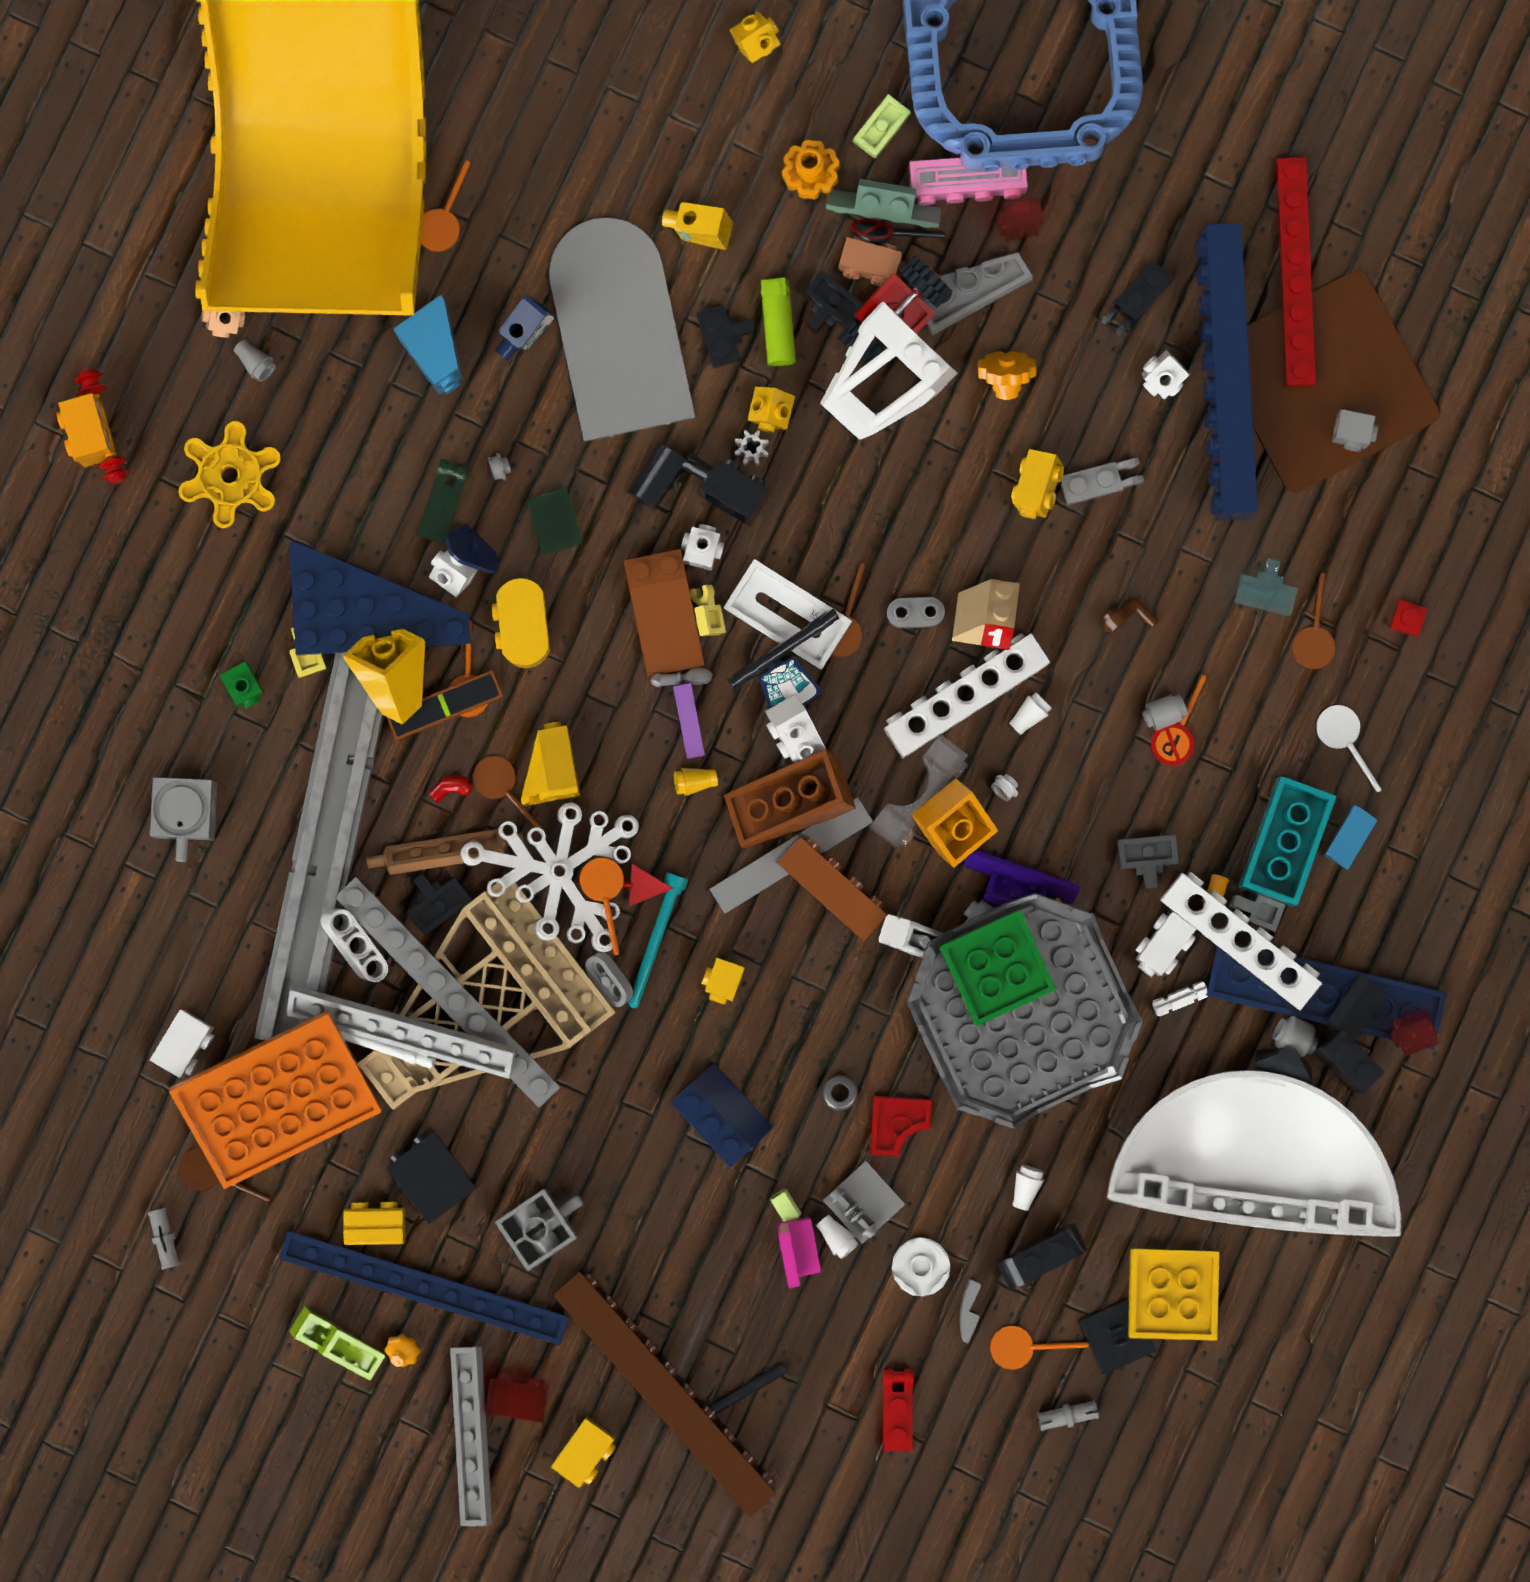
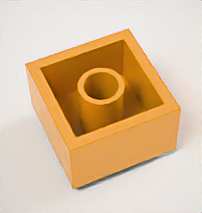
[911,778,998,868]

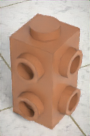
[838,235,906,286]

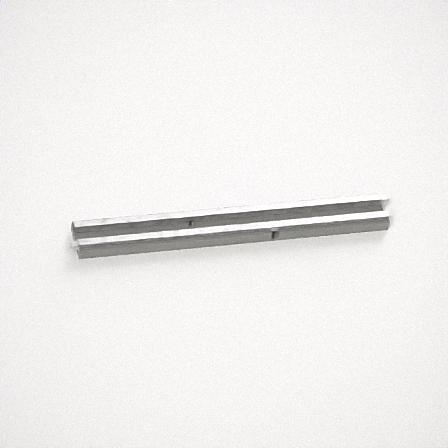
[254,653,384,1040]

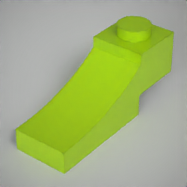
[289,1306,386,1381]

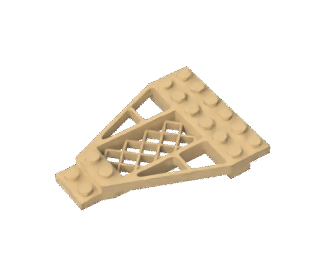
[357,882,616,1110]

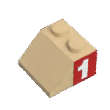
[952,579,1020,650]

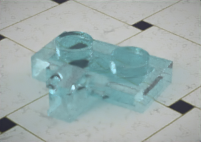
[1233,559,1298,617]

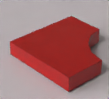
[870,1096,932,1156]

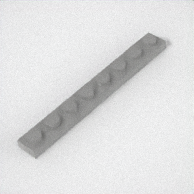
[286,985,517,1079]

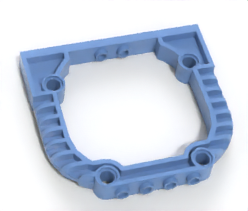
[902,0,1143,172]

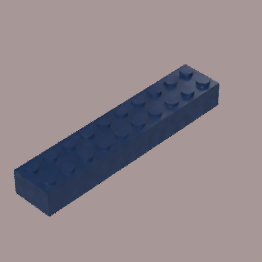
[1195,223,1258,522]

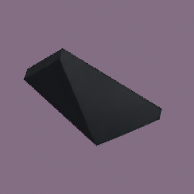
[1254,1047,1312,1085]

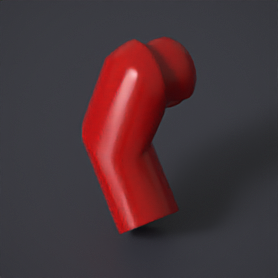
[428,775,472,804]

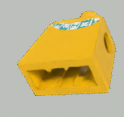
[662,202,733,250]

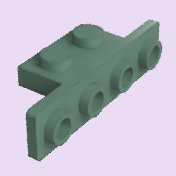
[825,179,942,228]

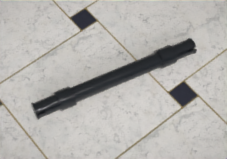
[727,609,839,689]

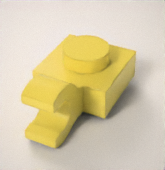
[690,585,726,636]
[289,627,327,678]

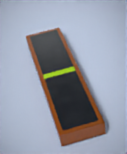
[387,670,504,741]

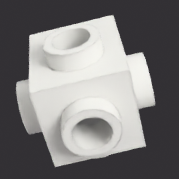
[1141,349,1189,399]
[681,524,724,571]
[429,550,478,597]

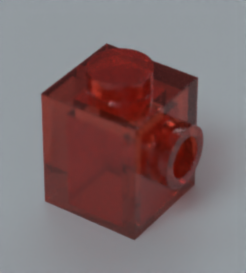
[1391,1009,1439,1056]

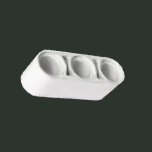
[321,908,388,982]

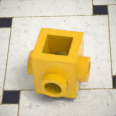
[730,12,781,63]
[747,387,795,433]

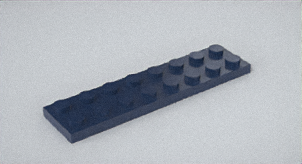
[1206,942,1447,1050]

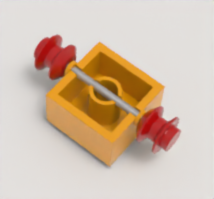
[56,368,131,485]

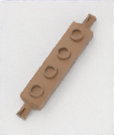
[366,829,524,875]

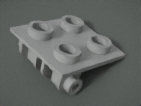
[823,1161,905,1244]

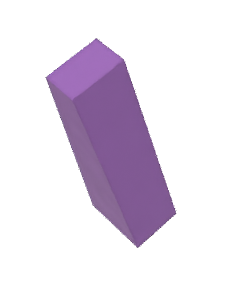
[673,683,705,759]

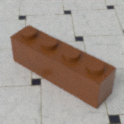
[775,836,887,941]

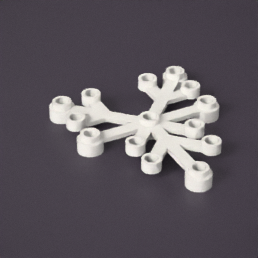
[460,803,639,953]

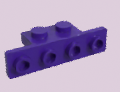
[963,850,1080,906]

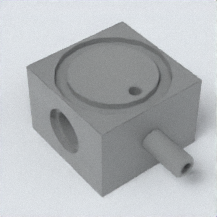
[150,778,218,862]
[495,1188,583,1271]

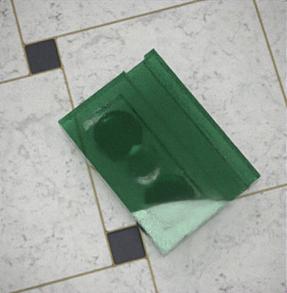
[526,487,583,556]

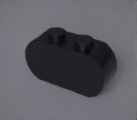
[996,1223,1088,1290]

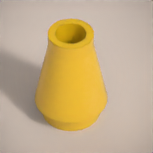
[674,768,718,796]

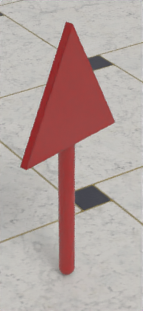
[577,863,673,906]

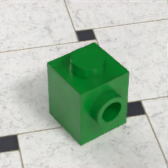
[220,662,265,710]

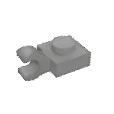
[1229,894,1285,932]

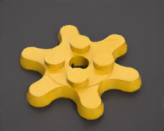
[178,421,281,528]

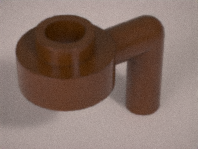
[1102,598,1159,635]

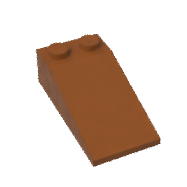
[624,549,705,678]
[724,749,856,848]

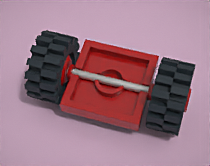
[837,255,953,374]

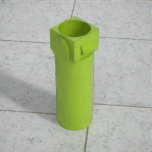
[761,277,796,366]

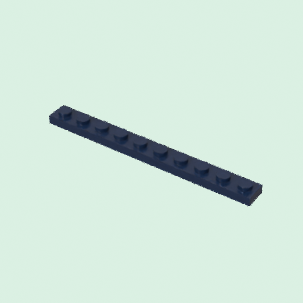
[279,1230,569,1345]

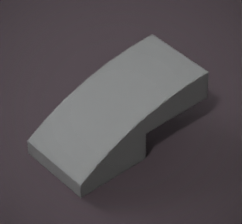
[959,1278,981,1343]

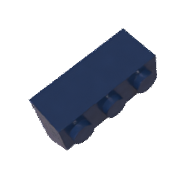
[671,1063,773,1168]

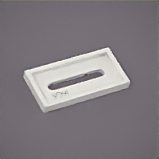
[723,559,852,670]

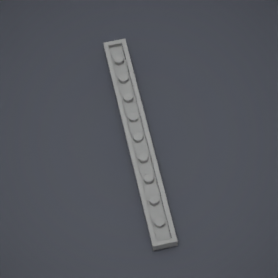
[335,877,561,1108]

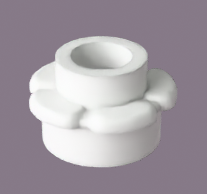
[991,774,1018,801]

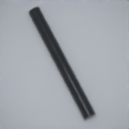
[709,1363,788,1415]

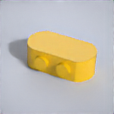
[492,578,550,668]

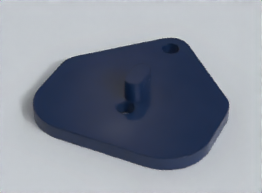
[445,525,499,573]

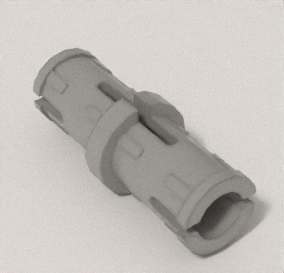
[147,1208,180,1269]
[1037,1400,1099,1431]

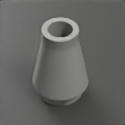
[234,339,276,382]

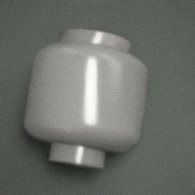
[1272,1016,1318,1057]

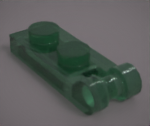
[417,459,470,545]

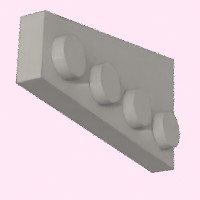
[906,253,1033,335]

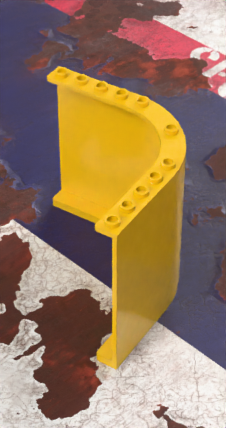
[195,0,426,316]

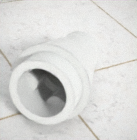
[1009,692,1052,735]
[1012,1165,1044,1211]
[816,1215,859,1259]

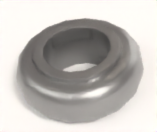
[822,1074,858,1111]

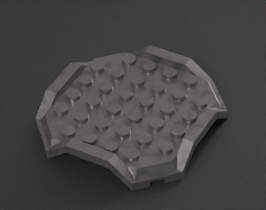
[906,893,1143,1129]

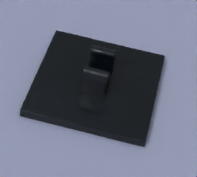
[1079,1298,1157,1375]

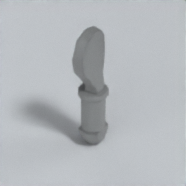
[651,667,712,688]

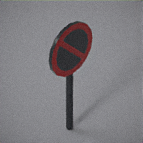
[850,219,946,242]

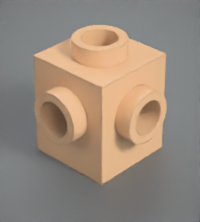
[202,311,245,338]

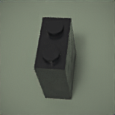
[1314,1030,1385,1093]
[387,1131,478,1224]

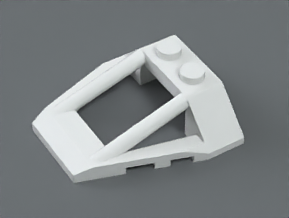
[820,301,957,440]

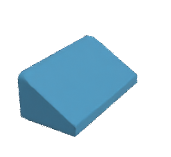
[1323,804,1377,870]

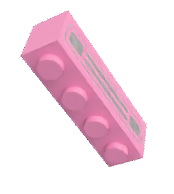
[908,158,1027,206]

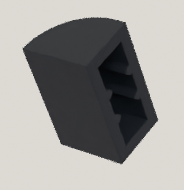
[626,444,687,511]

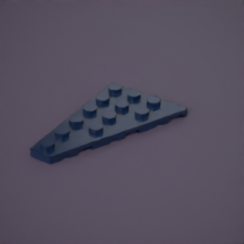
[289,542,471,656]

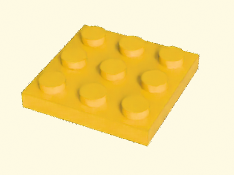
[1128,1249,1219,1340]

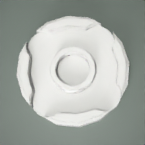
[892,1237,950,1296]

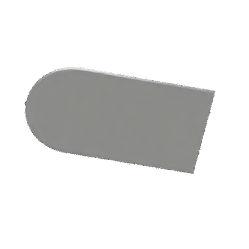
[549,218,695,442]

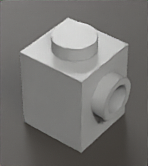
[1332,409,1378,452]

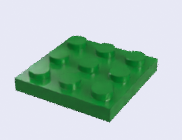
[939,909,1056,1027]

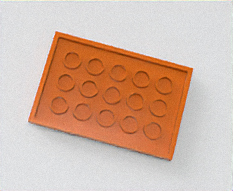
[169,1010,382,1189]

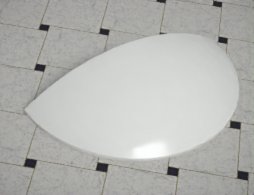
[1107,1071,1401,1236]

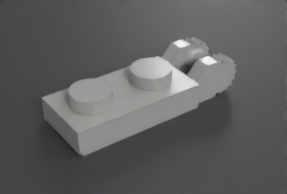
[1060,458,1145,505]

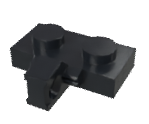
[803,271,863,334]
[696,304,755,369]
[408,873,472,935]

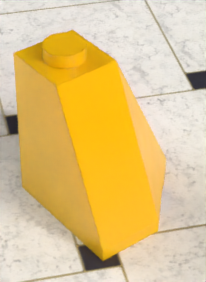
[343,629,425,725]
[521,722,581,806]

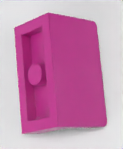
[776,1217,821,1288]

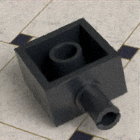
[682,453,768,527]

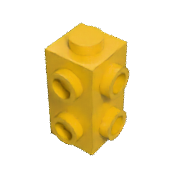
[1011,449,1064,519]

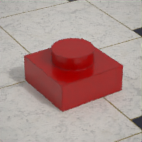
[1390,600,1428,637]

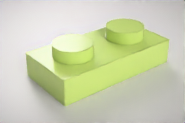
[853,94,911,159]

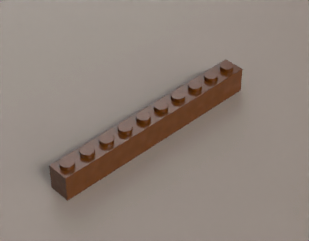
[553,1270,776,1518]

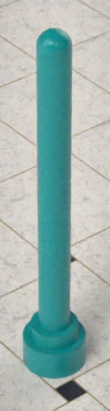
[628,872,688,1008]

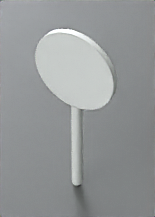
[1316,705,1381,792]

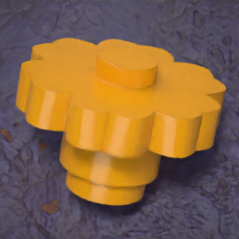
[782,140,840,199]
[978,351,1036,400]

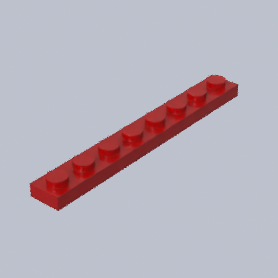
[1276,158,1316,387]

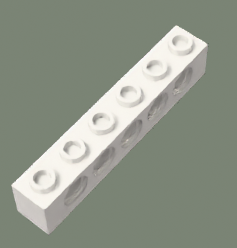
[884,633,1050,759]
[1160,872,1322,1010]

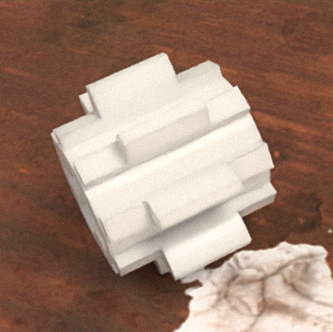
[734,430,769,466]

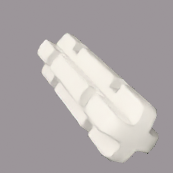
[1152,981,1208,1016]

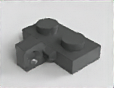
[1117,835,1179,890]

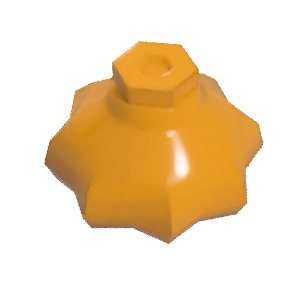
[385,1334,421,1367]

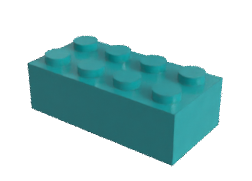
[1238,776,1336,907]

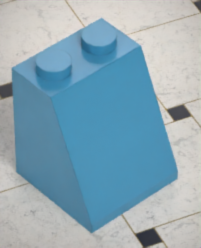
[394,295,462,395]

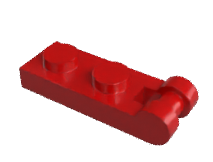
[883,1368,913,1451]

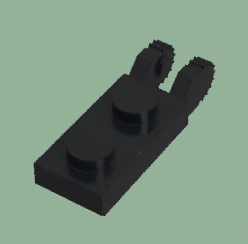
[1101,259,1174,337]

